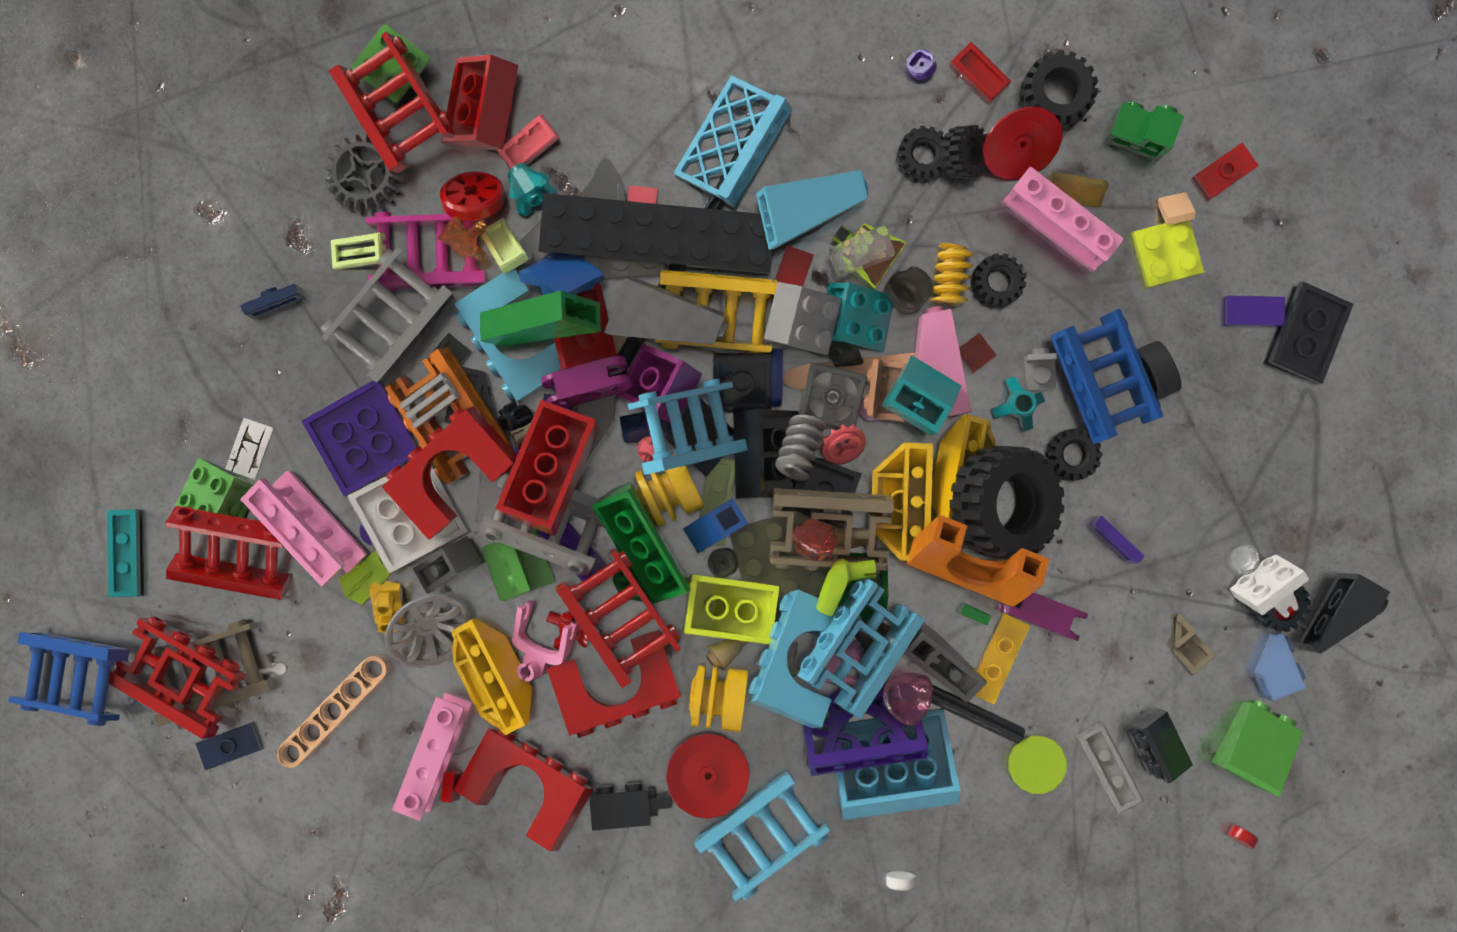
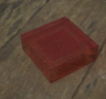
[959,333,997,373]

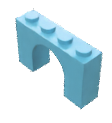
[454,269,561,403]
[749,590,861,728]

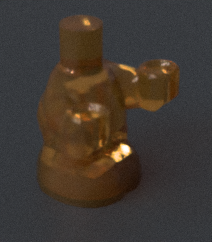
[438,216,488,262]

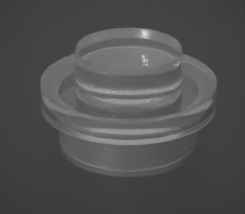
[1231,545,1260,575]

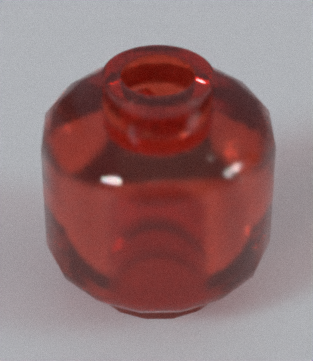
[792,518,838,561]

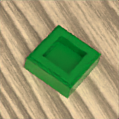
[957,603,991,626]

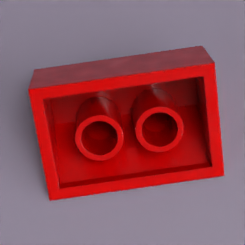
[441,54,519,150]

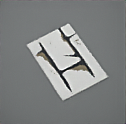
[225,418,273,480]

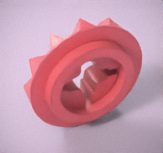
[820,424,866,465]

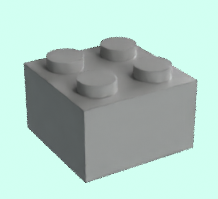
[764,282,842,355]

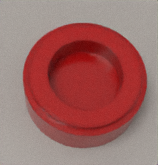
[1227,825,1259,850]

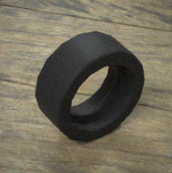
[1137,341,1182,400]

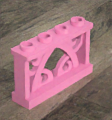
[1002,167,1123,272]

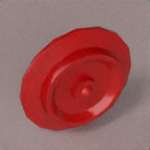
[983,107,1063,179]
[666,733,750,819]

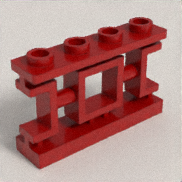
[109,616,247,739]

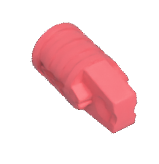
[637,437,655,462]

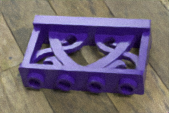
[802,681,928,776]

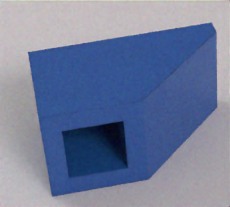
[683,498,748,553]

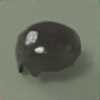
[886,266,934,312]

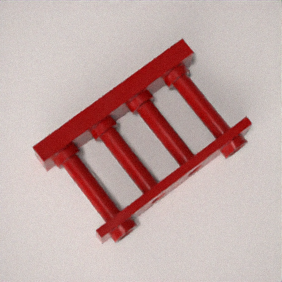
[329,32,455,174]
[165,506,290,600]
[555,548,682,688]

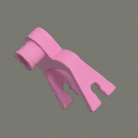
[512,600,579,682]

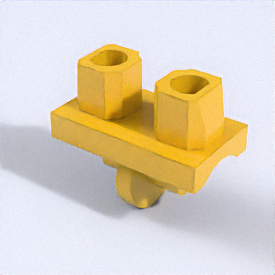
[369,581,406,633]

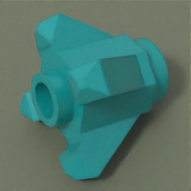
[507,163,557,217]
[992,376,1045,432]

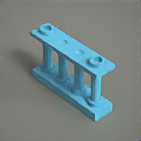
[628,379,748,475]
[694,770,830,901]

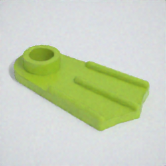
[338,551,392,605]

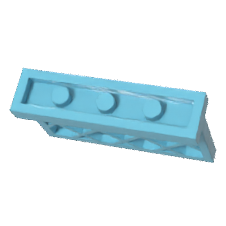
[673,75,793,208]

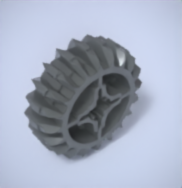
[324,134,403,213]

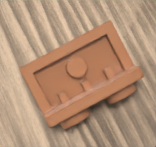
[864,358,907,422]

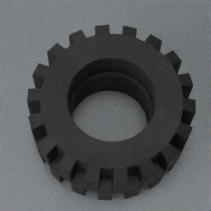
[1020,50,1098,129]

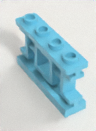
[797,579,925,719]

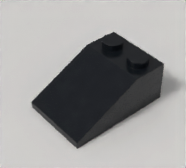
[1298,573,1390,654]

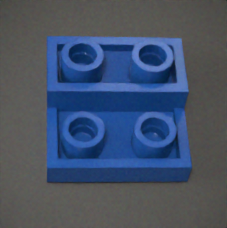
[519,254,604,295]

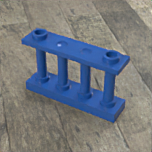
[1050,309,1164,444]
[9,632,130,726]

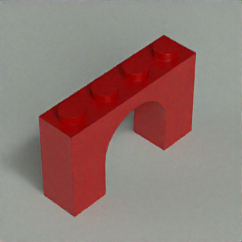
[382,406,517,540]
[547,629,681,738]
[454,728,594,851]

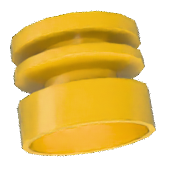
[634,454,704,528]
[689,665,748,732]

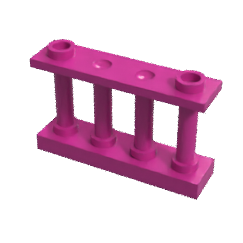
[366,212,488,290]

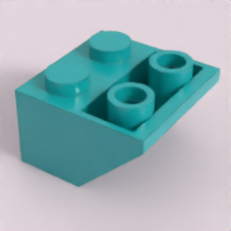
[881,355,962,436]

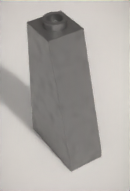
[604,275,728,344]

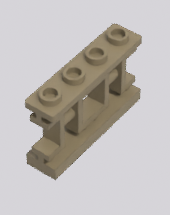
[769,488,894,574]

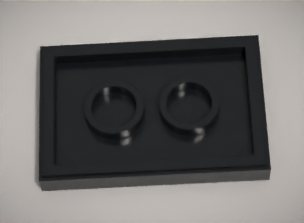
[1268,282,1354,384]

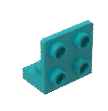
[827,282,894,352]

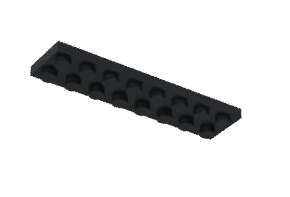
[538,193,773,274]

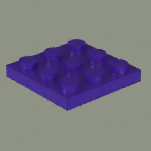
[302,380,418,497]

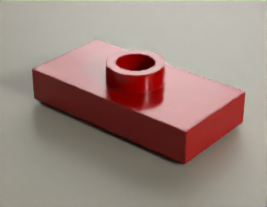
[1193,142,1259,200]

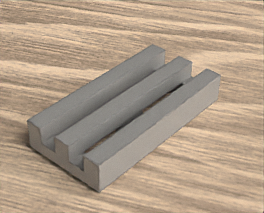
[399,372,461,429]

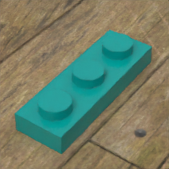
[107,509,141,598]

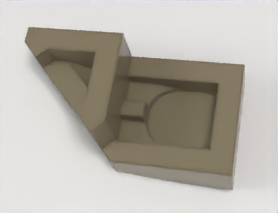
[1174,614,1216,676]

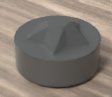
[708,547,738,577]

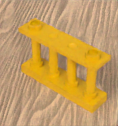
[655,270,778,353]

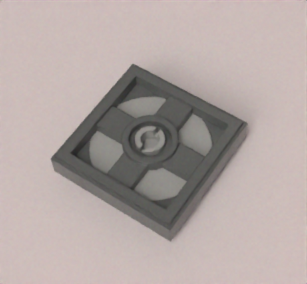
[798,362,867,428]

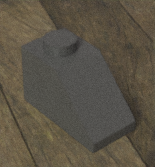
[413,536,481,594]

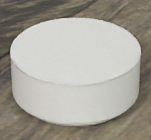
[886,871,916,891]

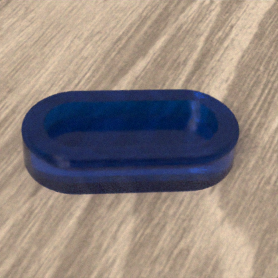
[770,348,783,406]

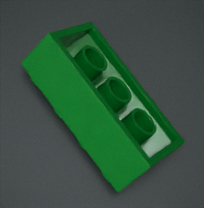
[591,482,691,604]

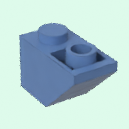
[1254,632,1306,701]

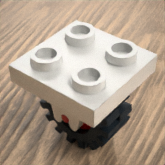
[1230,554,1311,632]

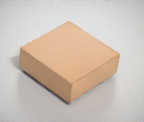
[1158,192,1196,225]

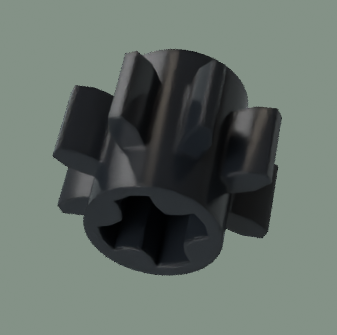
[497,401,533,436]

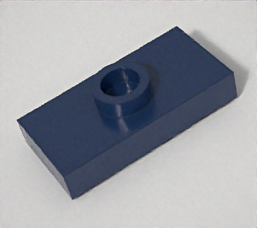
[240,284,304,318]
[195,722,262,770]

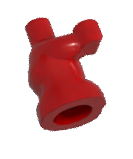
[546,611,590,650]

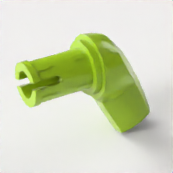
[816,558,876,616]

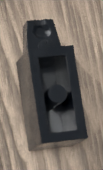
[589,782,673,831]

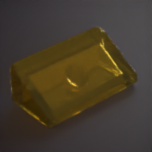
[1047,172,1109,207]

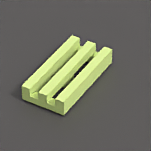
[331,232,386,270]

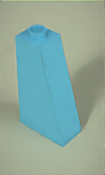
[756,170,868,250]

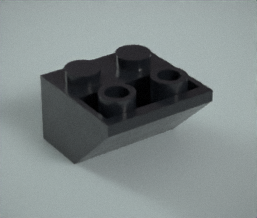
[1129,709,1193,784]

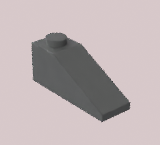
[904,623,987,703]

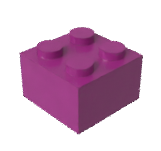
[615,344,702,423]

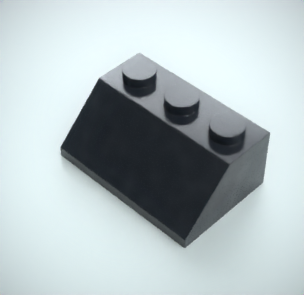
[733,409,798,499]

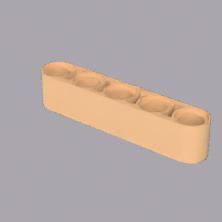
[277,655,391,768]

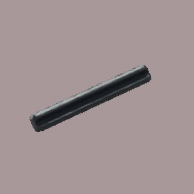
[917,681,1026,744]

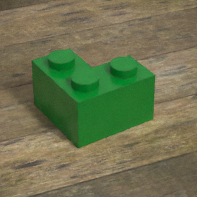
[1106,101,1184,160]

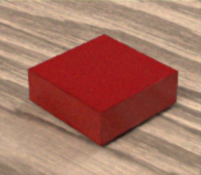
[440,769,463,803]

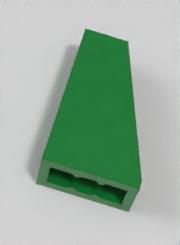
[480,290,601,346]

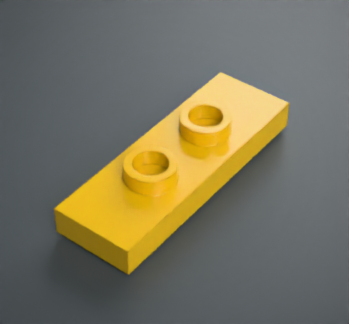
[975,613,1030,704]

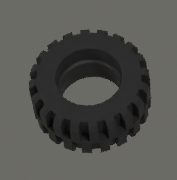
[949,446,1065,559]

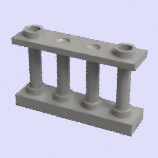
[321,247,452,383]
[477,468,604,576]

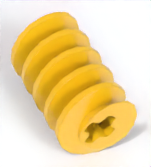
[930,243,975,306]

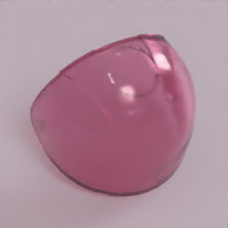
[884,673,933,726]

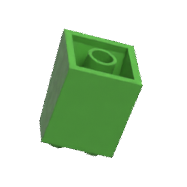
[1211,699,1304,797]

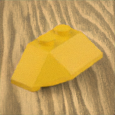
[931,414,997,519]
[871,443,933,561]
[452,618,532,735]

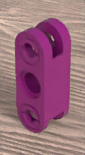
[541,356,632,408]
[996,592,1088,641]

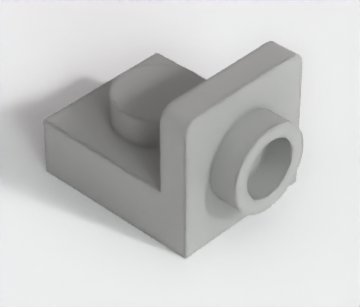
[1024,348,1057,391]

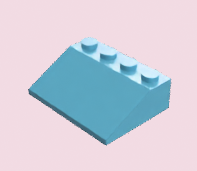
[829,709,960,820]

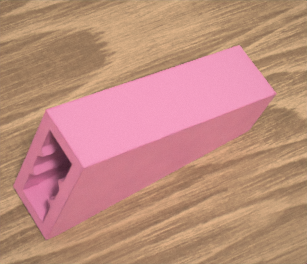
[910,306,971,425]

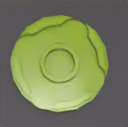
[1008,735,1067,794]

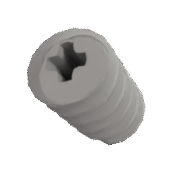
[775,415,827,481]

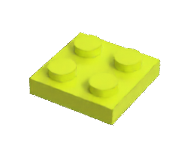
[1131,220,1204,288]

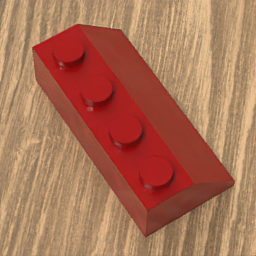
[495,400,599,536]

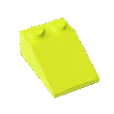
[682,573,779,644]

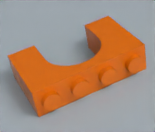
[907,515,1049,607]

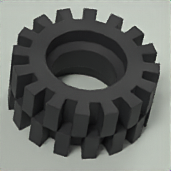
[940,125,987,179]
[897,126,947,182]
[971,253,1027,308]
[1046,428,1103,481]

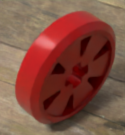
[440,171,505,221]

